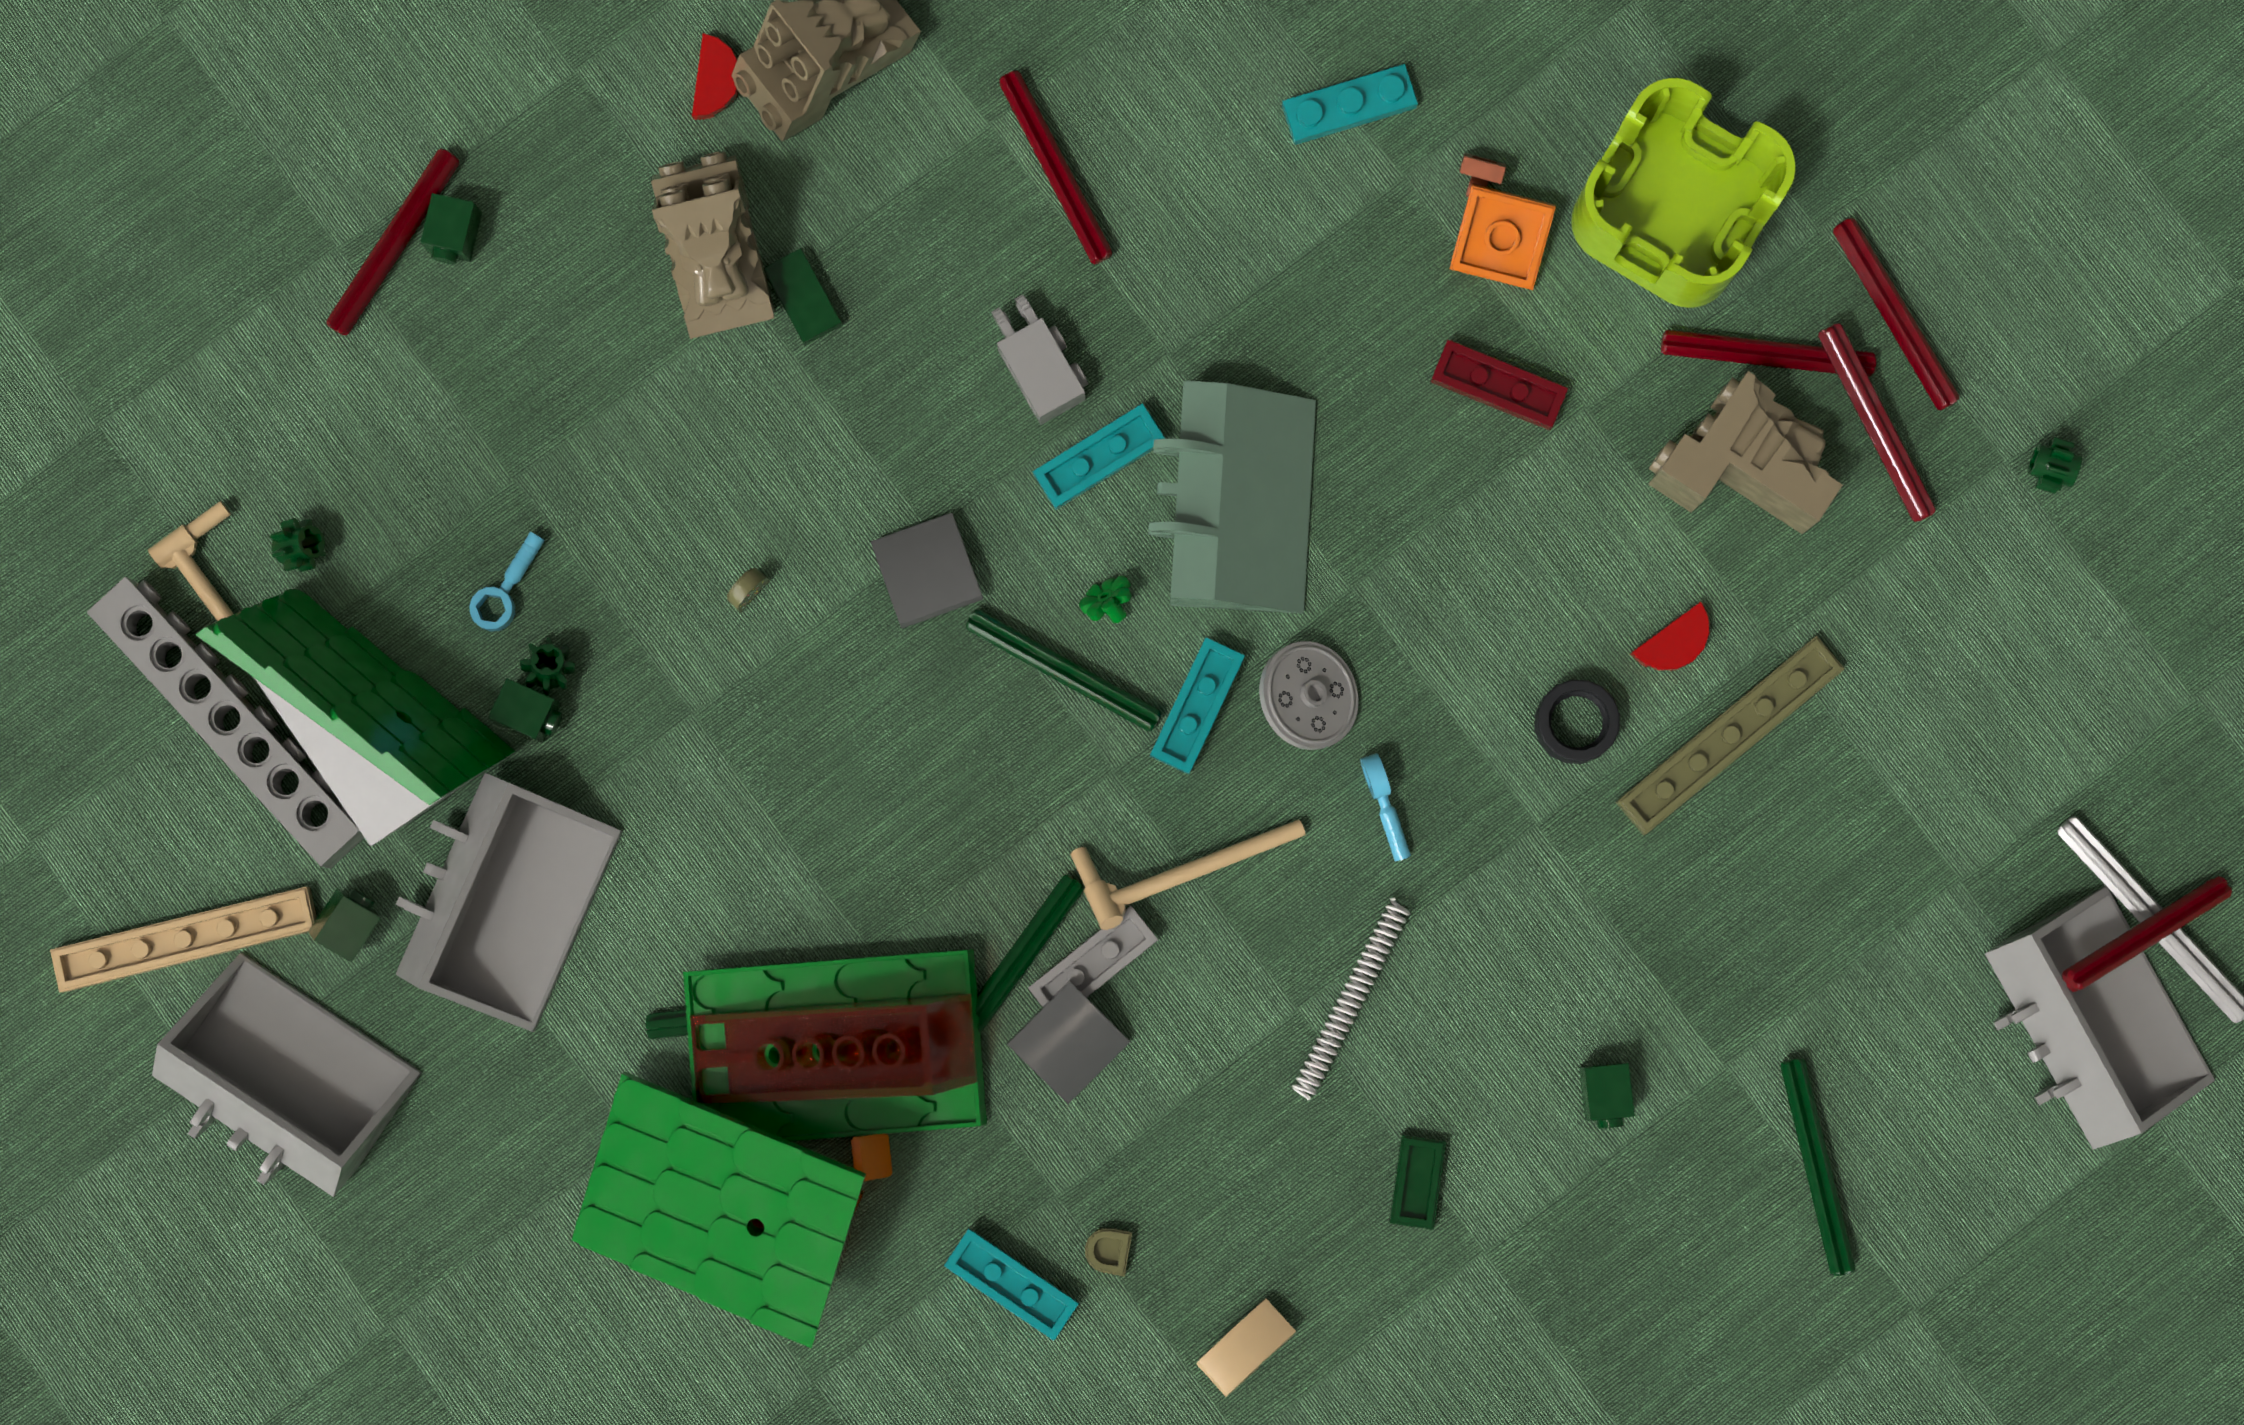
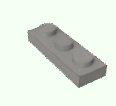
[1028,906,1158,1007]

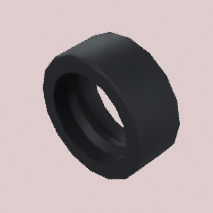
[1534,679,1620,764]

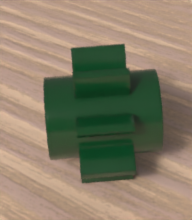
[2028,437,2082,494]
[270,518,326,572]
[520,638,576,696]

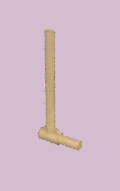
[148,501,233,621]
[1071,819,1306,930]

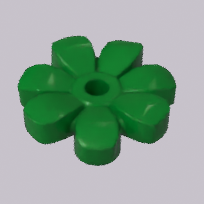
[1079,575,1132,623]

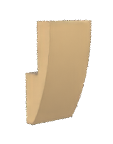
[1196,1299,1296,1397]

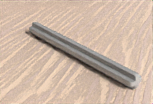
[2057,816,2244,1023]

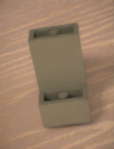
[731,0,921,142]
[651,151,775,339]
[1648,371,1843,534]

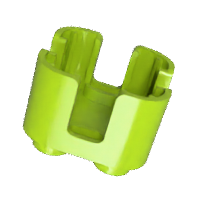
[1571,78,1795,308]

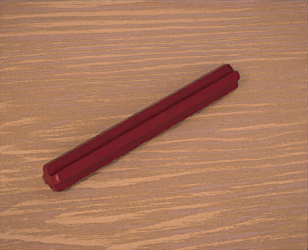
[999,70,1112,265]
[326,148,459,336]
[1833,218,1959,410]
[1818,323,1936,522]
[1661,330,1876,377]
[2062,876,2232,992]

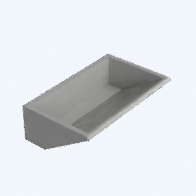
[395,773,623,1032]
[1985,886,2215,1150]
[152,952,422,1197]

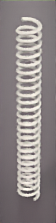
[1292,897,1411,1100]

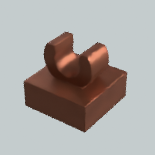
[1459,153,1506,197]

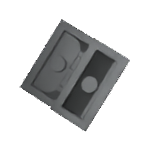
[871,513,983,628]
[1007,980,1130,1104]

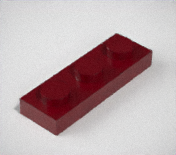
[1430,340,1568,431]

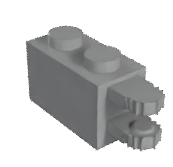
[991,294,1089,425]

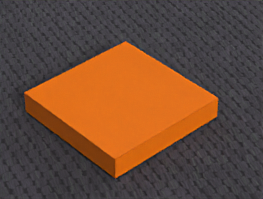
[1449,184,1556,290]

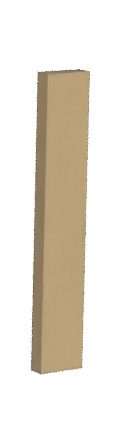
[50,887,317,993]

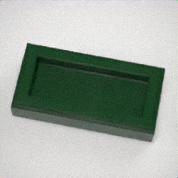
[764,248,842,346]
[1389,1135,1446,1230]

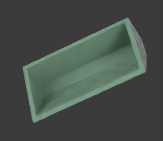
[1148,381,1316,614]

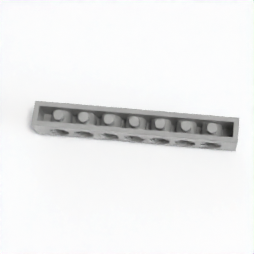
[87,576,365,869]

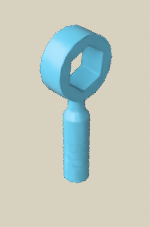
[469,532,545,632]
[1360,753,1411,861]

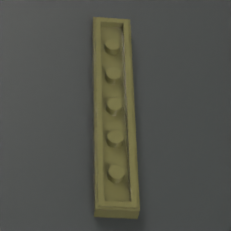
[1615,636,1845,836]

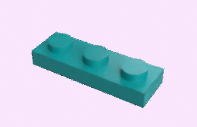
[1282,64,1418,145]
[1032,403,1165,510]
[1150,637,1245,775]
[944,1228,1079,1341]

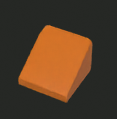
[851,1134,893,1181]

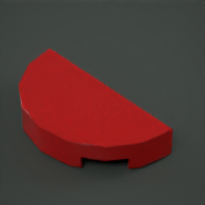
[692,33,739,120]
[1630,602,1709,671]

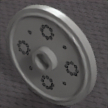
[1259,641,1358,750]

